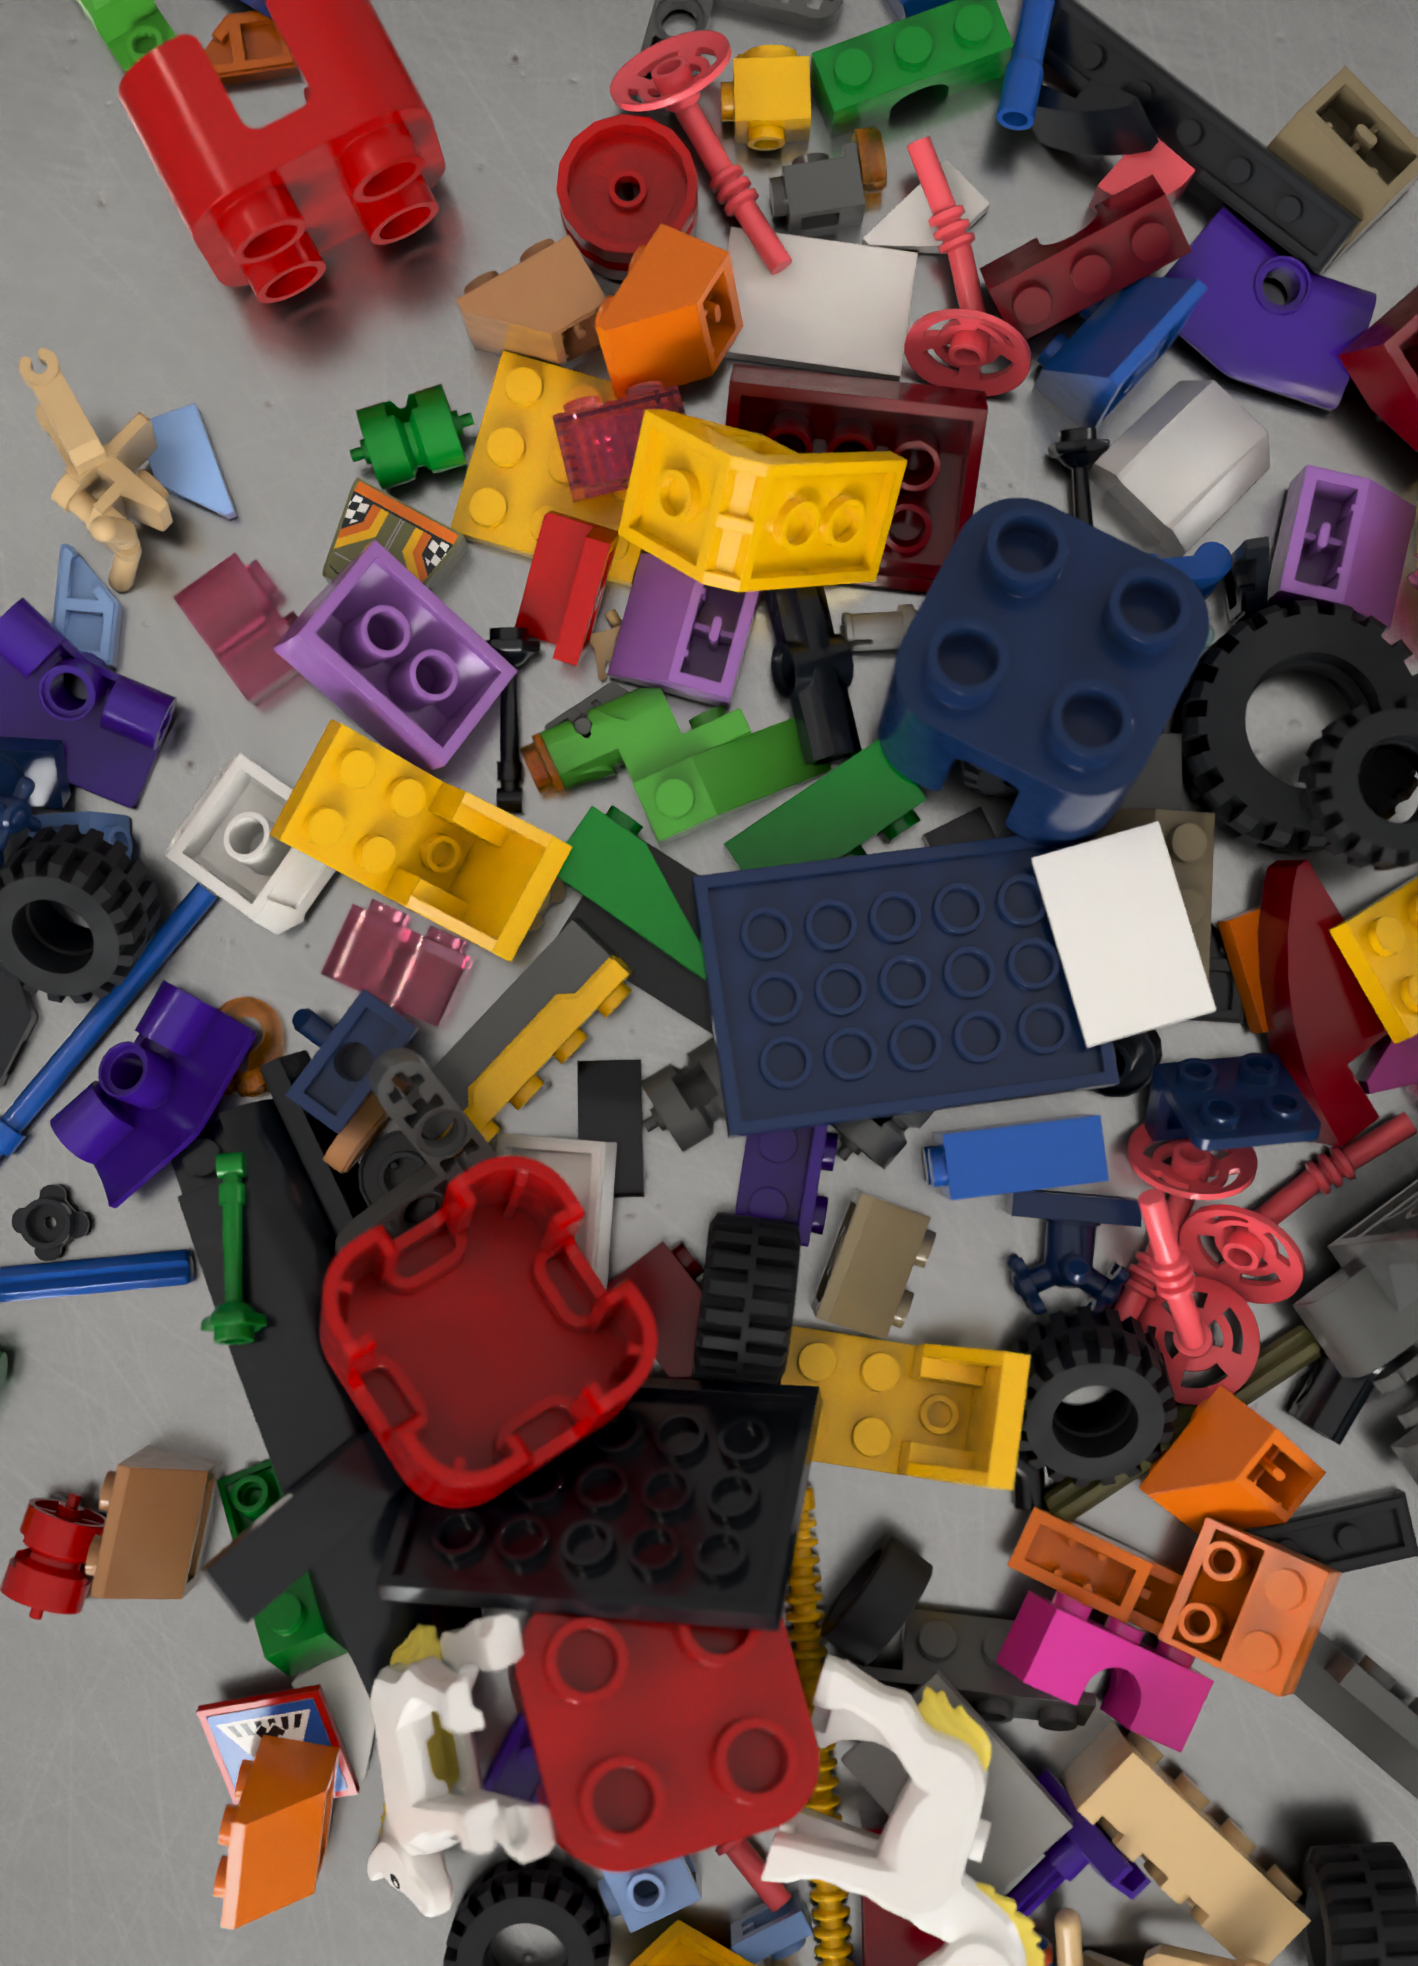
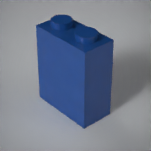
[923,1114,1109,1200]

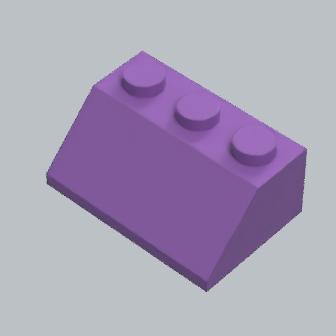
[273,540,518,772]

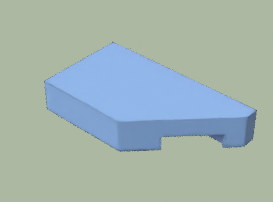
[148,403,238,519]

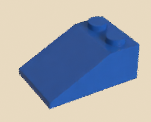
[1034,276,1208,428]

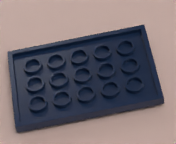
[691,835,1120,1138]

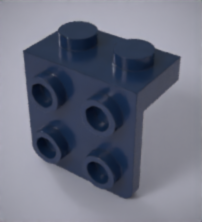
[1144,1053,1321,1151]

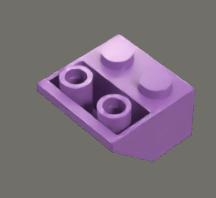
[1267,465,1416,632]
[607,553,762,709]

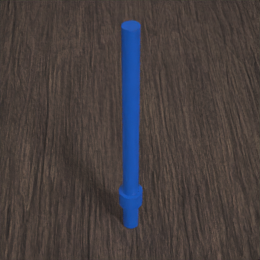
[0,882,217,1158]

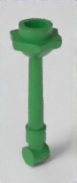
[200,1151,267,1345]

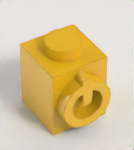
[721,44,811,151]

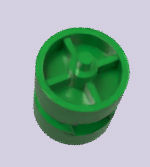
[349,383,474,490]

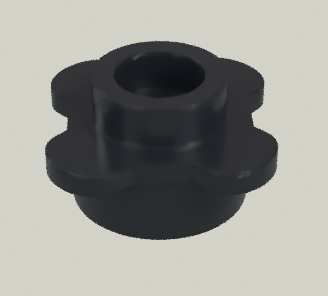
[12,1184,89,1261]

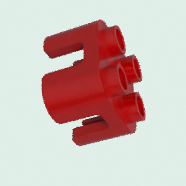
[118,0,446,303]
[319,1156,657,1508]
[508,1612,820,1873]

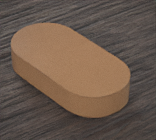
[323,1075,411,1174]

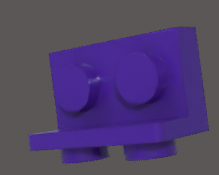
[734,1125,838,1247]

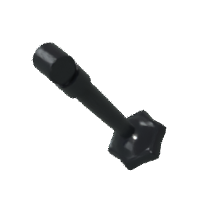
[1047,427,1110,526]
[486,627,541,813]

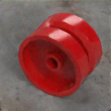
[556,114,698,280]

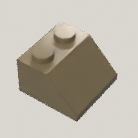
[811,1188,936,1339]

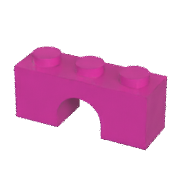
[995,1590,1214,1753]

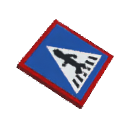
[196,1684,360,1805]

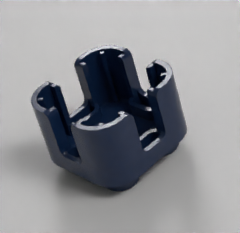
[877,498,1210,847]

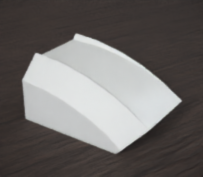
[1089,380,1270,558]
[165,751,336,935]

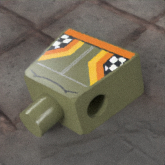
[322,477,469,594]

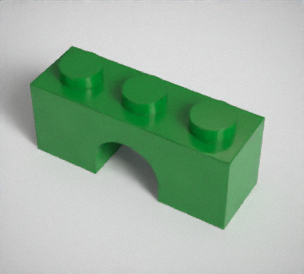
[810,0,1014,139]

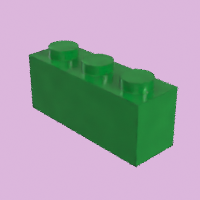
[723,739,927,870]

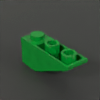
[217,1459,349,1677]

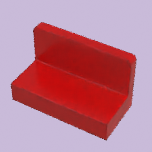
[515,511,619,666]

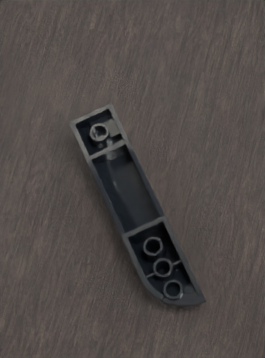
[171,1099,485,1700]

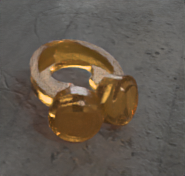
[218,996,284,1097]

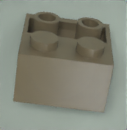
[1267,66,1418,269]

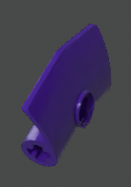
[1164,206,1377,411]
[0,597,177,808]
[50,980,257,1208]

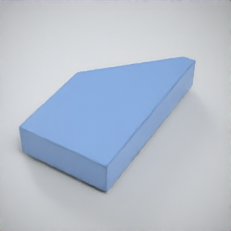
[52,544,123,669]

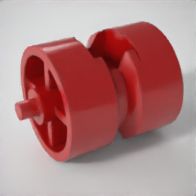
[0,1492,106,1620]

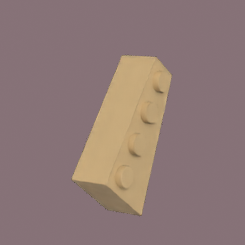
[1060,1720,1311,1965]

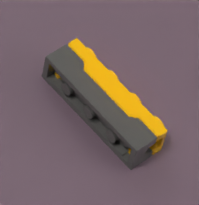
[406,918,635,1158]

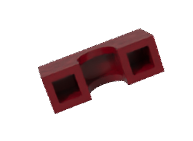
[980,174,1192,340]

